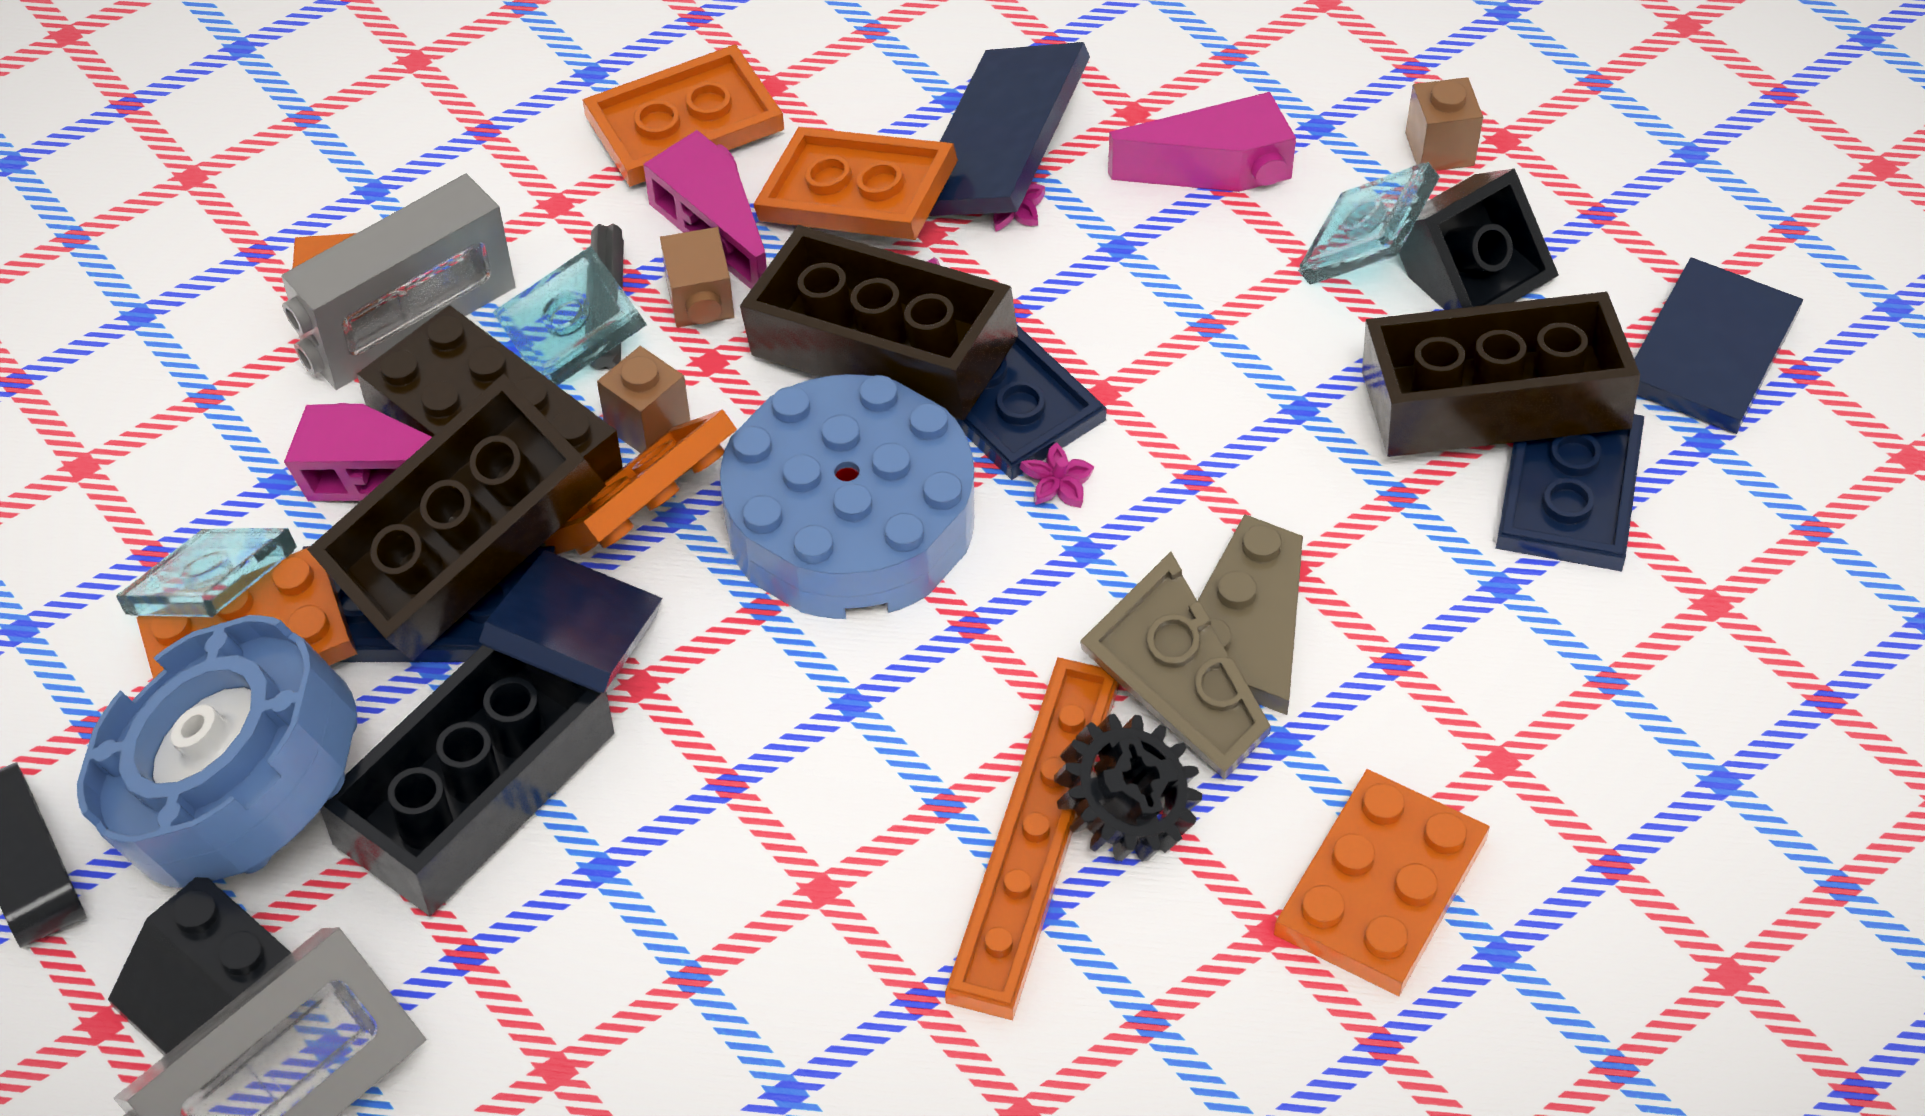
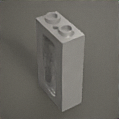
[281,173,516,390]
[113,927,427,1116]

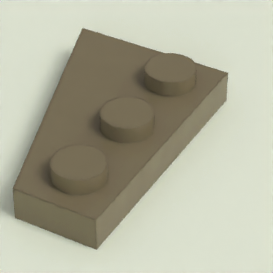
[1197,514,1303,715]
[1080,551,1271,780]

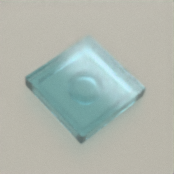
[1298,162,1440,285]
[493,246,647,386]
[116,528,297,617]

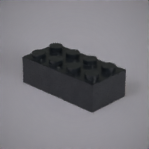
[320,646,615,916]

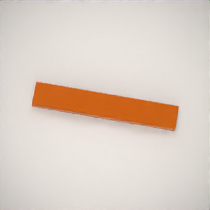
[945,657,1120,1021]

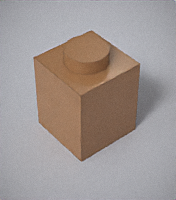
[1405,77,1484,173]
[660,227,735,328]
[597,345,691,453]

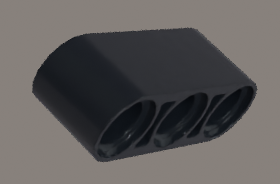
[0,762,87,948]

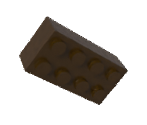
[740,225,1018,421]
[1362,291,1640,457]
[357,305,623,482]
[307,373,606,661]

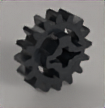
[1054,714,1202,862]

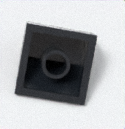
[1386,168,1559,310]
[108,877,291,1090]

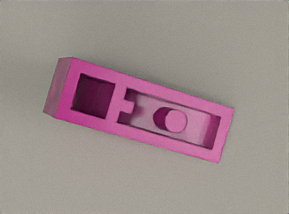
[1108,92,1296,192]
[643,130,767,289]
[284,403,432,501]

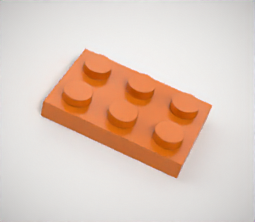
[582,44,784,187]
[753,127,958,240]
[544,409,738,555]
[136,547,357,679]
[1274,769,1490,996]

